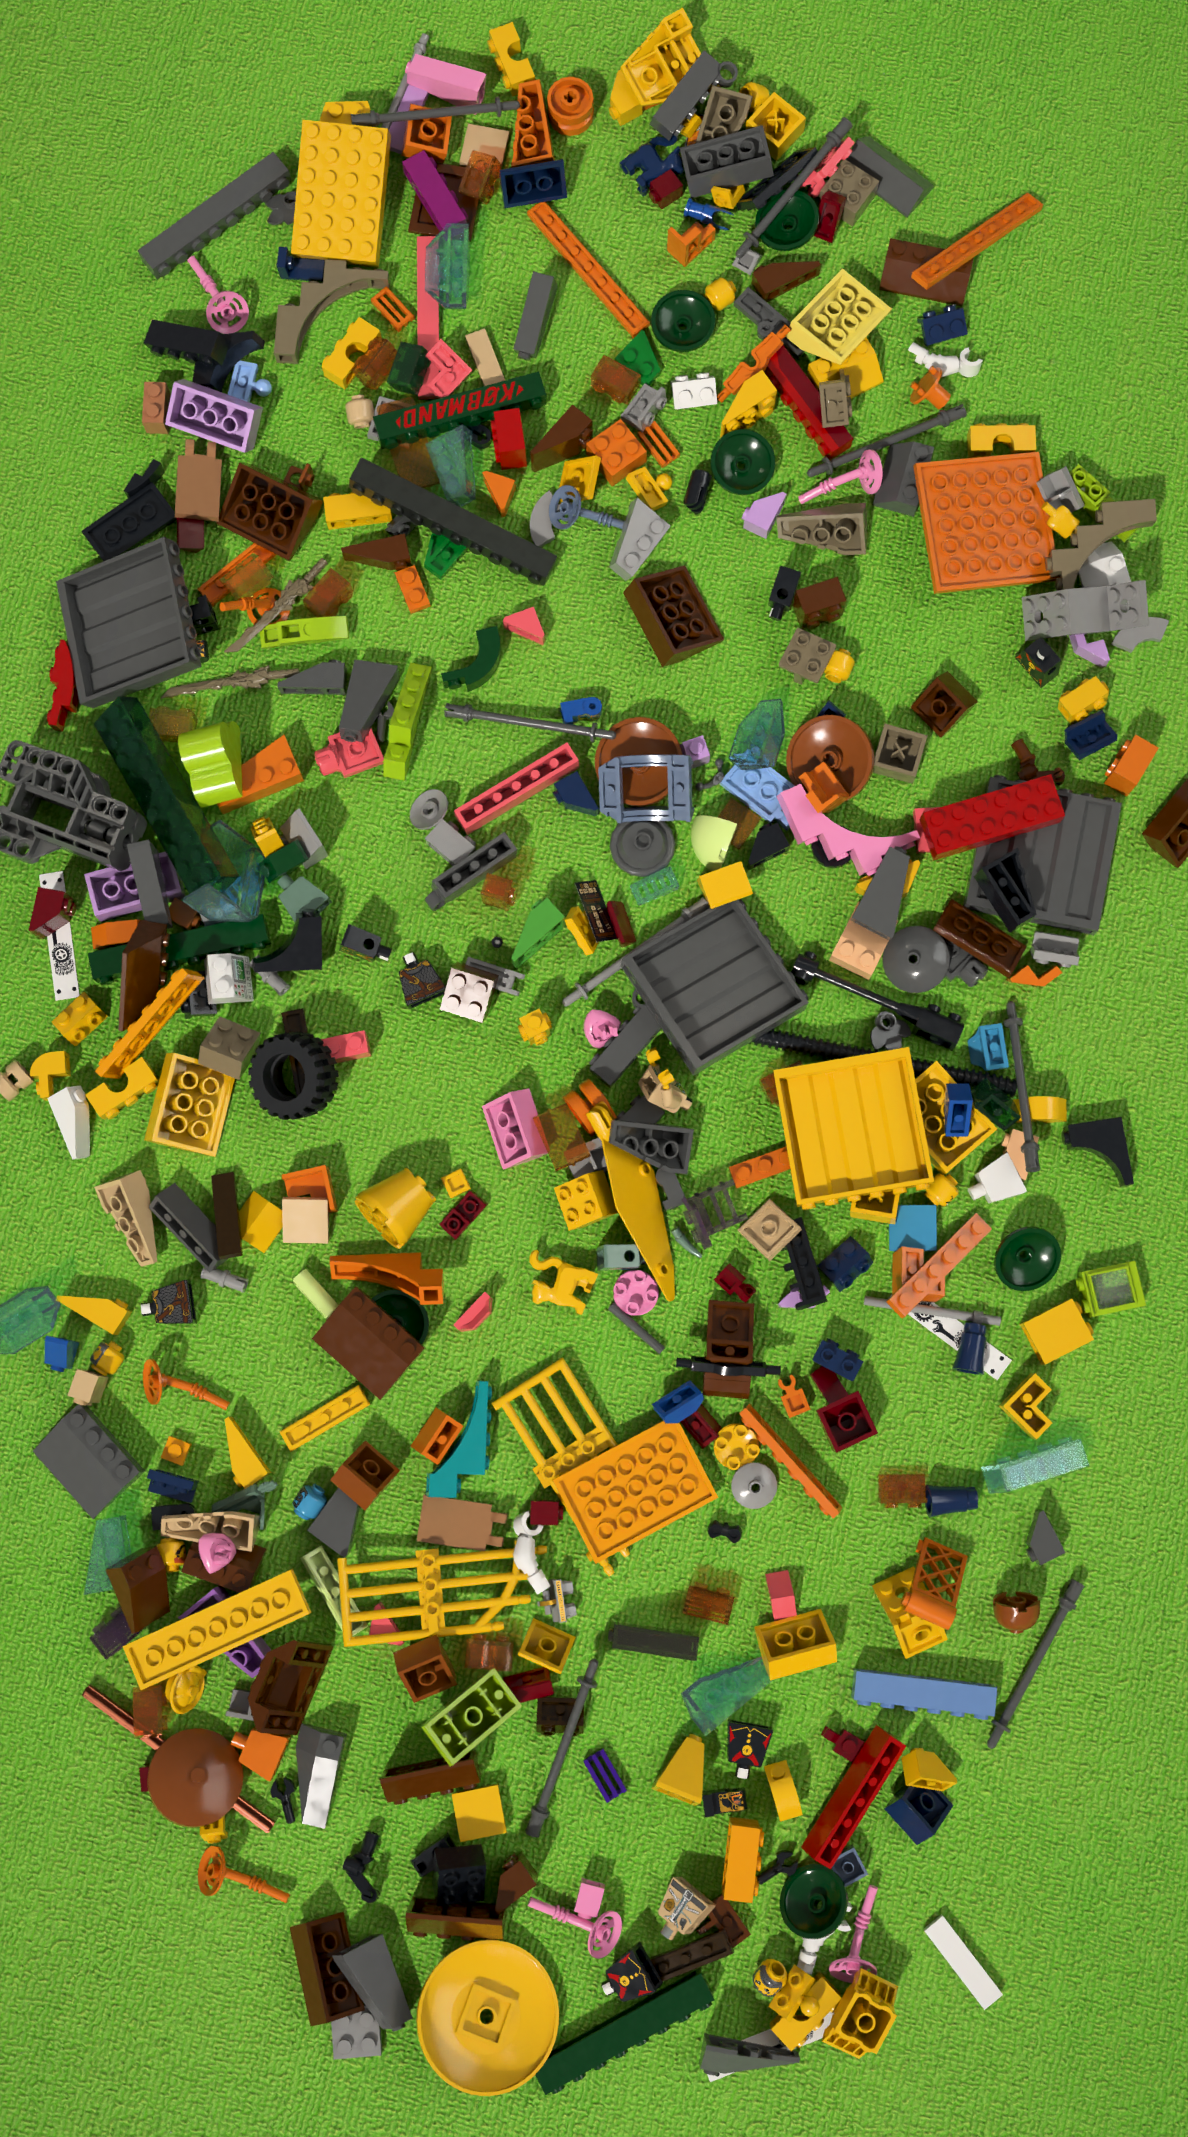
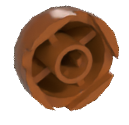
[993,1591,1040,1634]

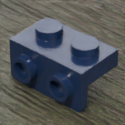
[917,304,968,346]
[1064,710,1117,760]
[817,1236,873,1292]
[812,1338,864,1381]

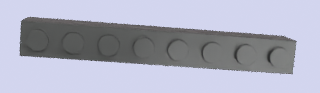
[138,152,291,279]

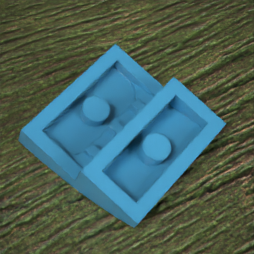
[889,1205,937,1251]

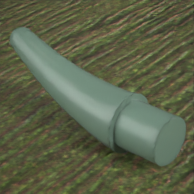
[671,1226,702,1258]

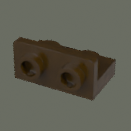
[536,1697,584,1737]

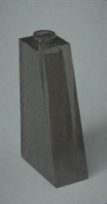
[608,1622,699,1661]

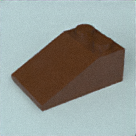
[530,404,593,472]
[105,1546,170,1634]

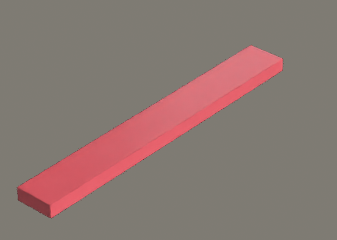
[417,236,440,400]

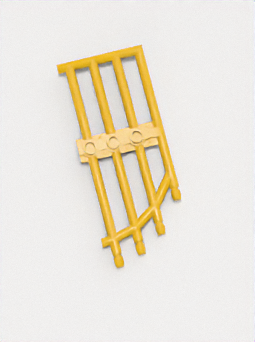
[491,1357,630,1576]
[337,1541,547,1647]

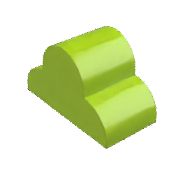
[178,721,243,808]
[421,1668,522,1767]

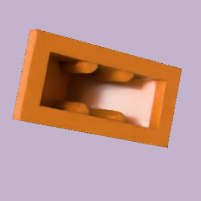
[482,471,516,518]

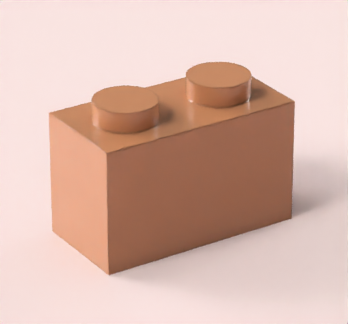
[142,382,171,434]

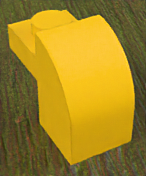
[30,1051,71,1101]
[1013,1096,1067,1123]
[764,1760,803,1822]

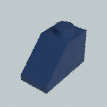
[552,771,599,816]

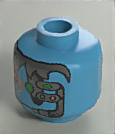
[293,1484,327,1520]

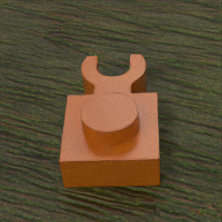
[778,1375,811,1418]

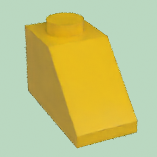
[609,69,643,126]
[901,1748,957,1791]

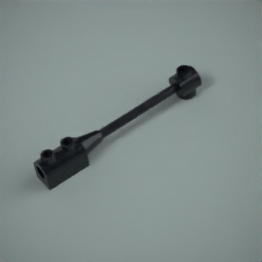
[791,951,965,1051]

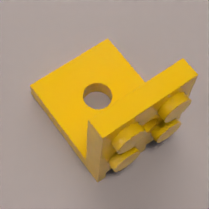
[872,1566,948,1659]

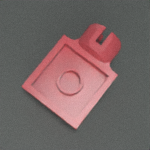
[800,137,855,198]
[314,728,384,778]

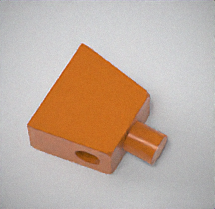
[231,1727,291,1782]

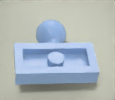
[227,360,272,402]

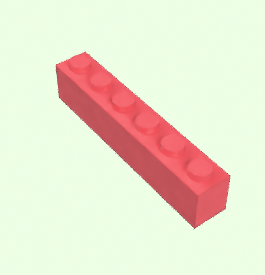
[454,742,579,835]

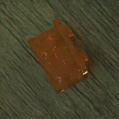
[458,150,501,205]
[878,1474,927,1508]

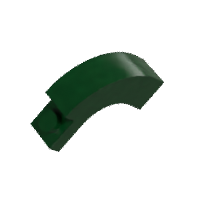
[441,626,501,692]

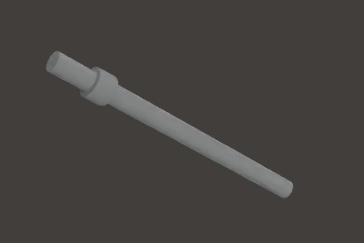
[863,1296,1001,1326]

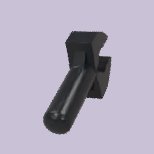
[270,1777,296,1824]
[757,1850,798,1885]

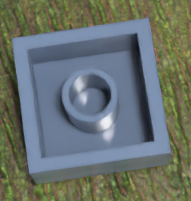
[832,1844,868,1887]

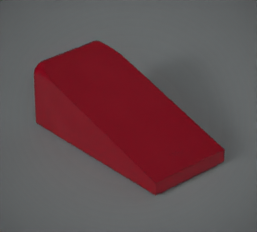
[814,191,846,243]

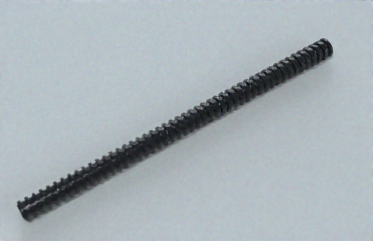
[748,1029,1017,1098]

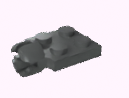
[939,934,988,987]

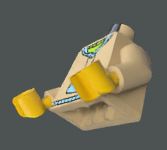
[638,1047,692,1113]

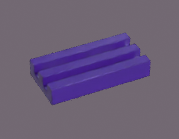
[583,1748,627,1803]

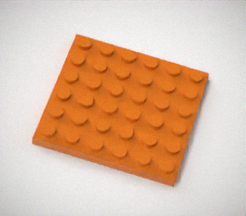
[913,452,1059,594]

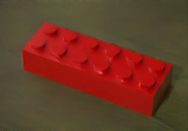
[919,774,1065,861]

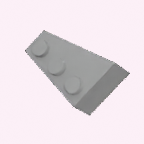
[609,497,670,581]

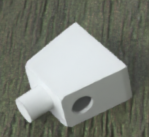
[968,1153,1027,1203]

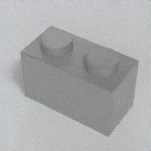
[425,819,476,866]

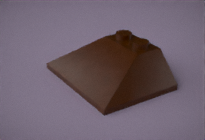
[248,1640,334,1735]

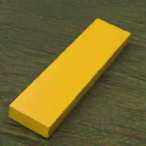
[280,1385,371,1452]

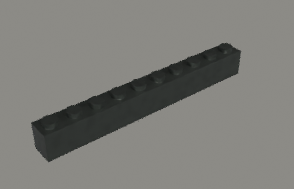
[349,457,557,586]

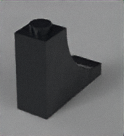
[192,331,265,392]
[252,909,322,972]
[1061,1117,1134,1187]

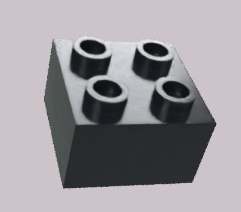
[432,1844,486,1906]

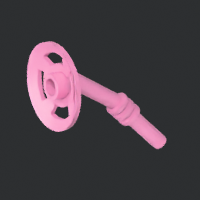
[187,256,249,334]
[798,449,883,504]
[829,1885,878,1983]
[527,1897,622,1959]

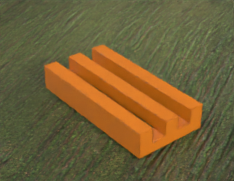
[370,286,415,332]
[637,421,680,468]

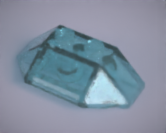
[425,223,470,309]
[728,699,785,770]
[0,1286,61,1354]

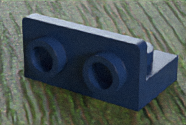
[147,1468,199,1503]

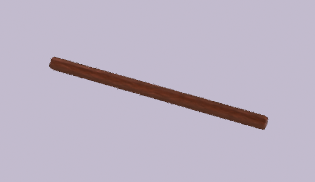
[82,1685,275,1833]

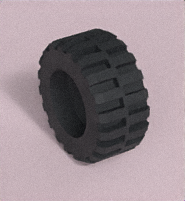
[248,1032,339,1120]

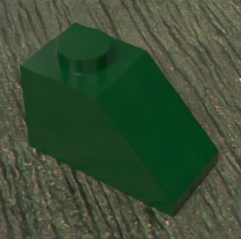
[259,840,309,883]

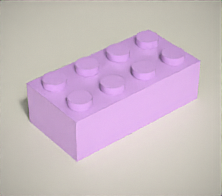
[165,379,263,453]
[84,850,186,922]

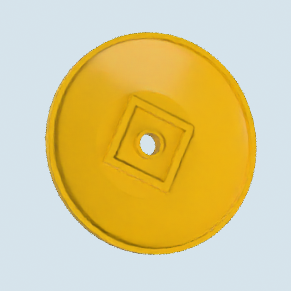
[416,1940,559,2096]

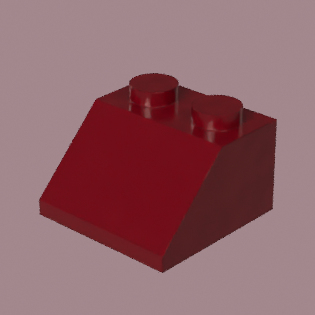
[29,887,76,939]
[816,1391,878,1453]

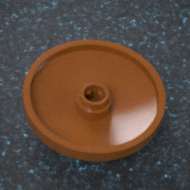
[786,715,874,802]
[595,717,683,806]
[147,1728,243,1828]

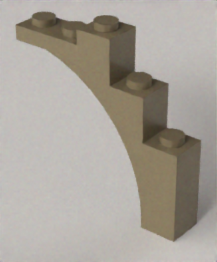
[274,259,390,364]
[1045,499,1157,591]

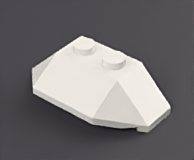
[1078,541,1131,610]

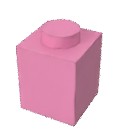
[574,1878,605,1919]

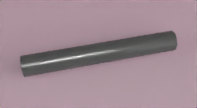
[608,1303,665,1354]

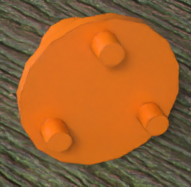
[910,366,951,410]

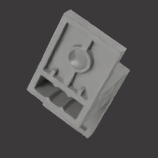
[1022,580,1149,641]

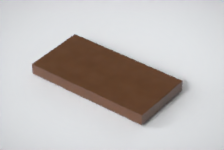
[933,899,1027,978]

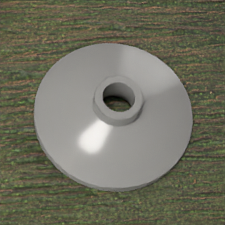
[410,789,448,830]
[731,1462,777,1509]

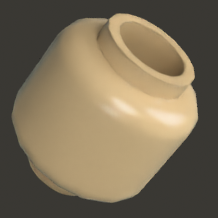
[345,395,374,429]

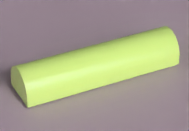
[293,1269,339,1320]
[300,1545,368,1636]

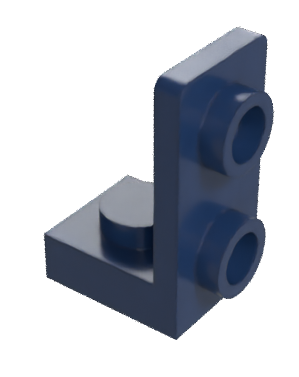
[277,247,325,282]

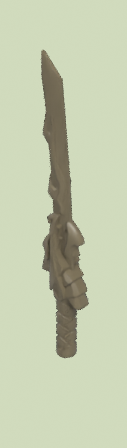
[224,558,327,653]
[161,665,300,699]

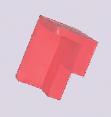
[426,339,472,399]

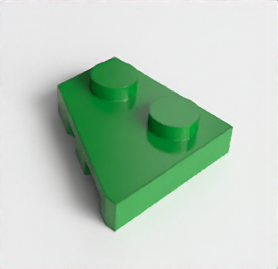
[615,330,661,386]
[424,532,468,580]

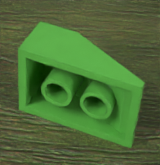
[511,898,566,970]

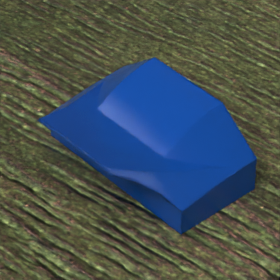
[652,1380,704,1424]

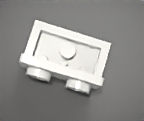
[671,372,717,409]

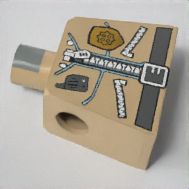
[658,1877,716,1940]

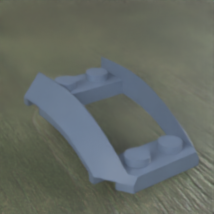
[598,754,695,823]

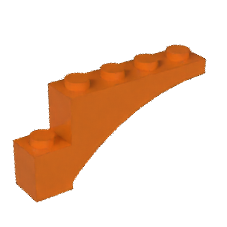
[329,1252,444,1305]

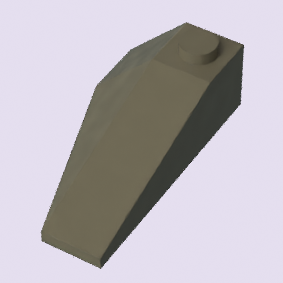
[695,85,753,144]
[776,503,867,555]

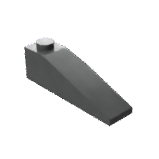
[699,2033,800,2076]

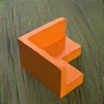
[667,222,716,267]
[799,762,850,813]
[281,1165,338,1213]
[892,1246,945,1302]

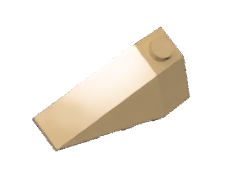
[94,1170,157,1267]
[161,1511,260,1552]

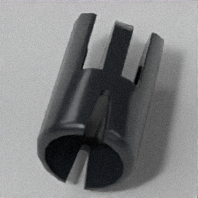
[683,469,712,514]

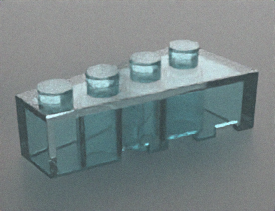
[981,1436,1089,1494]

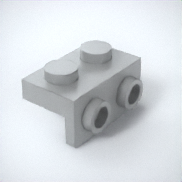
[621,384,667,432]
[1030,931,1080,968]

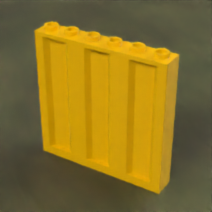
[773,1047,934,1210]

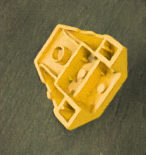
[620,8,721,107]

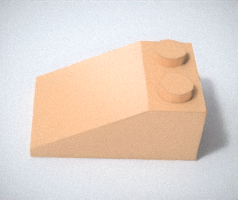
[829,901,898,980]

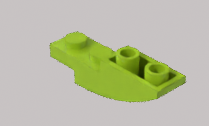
[1070,464,1139,543]
[260,616,349,649]

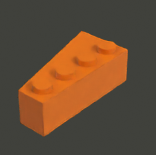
[511,79,555,168]
[217,735,304,814]

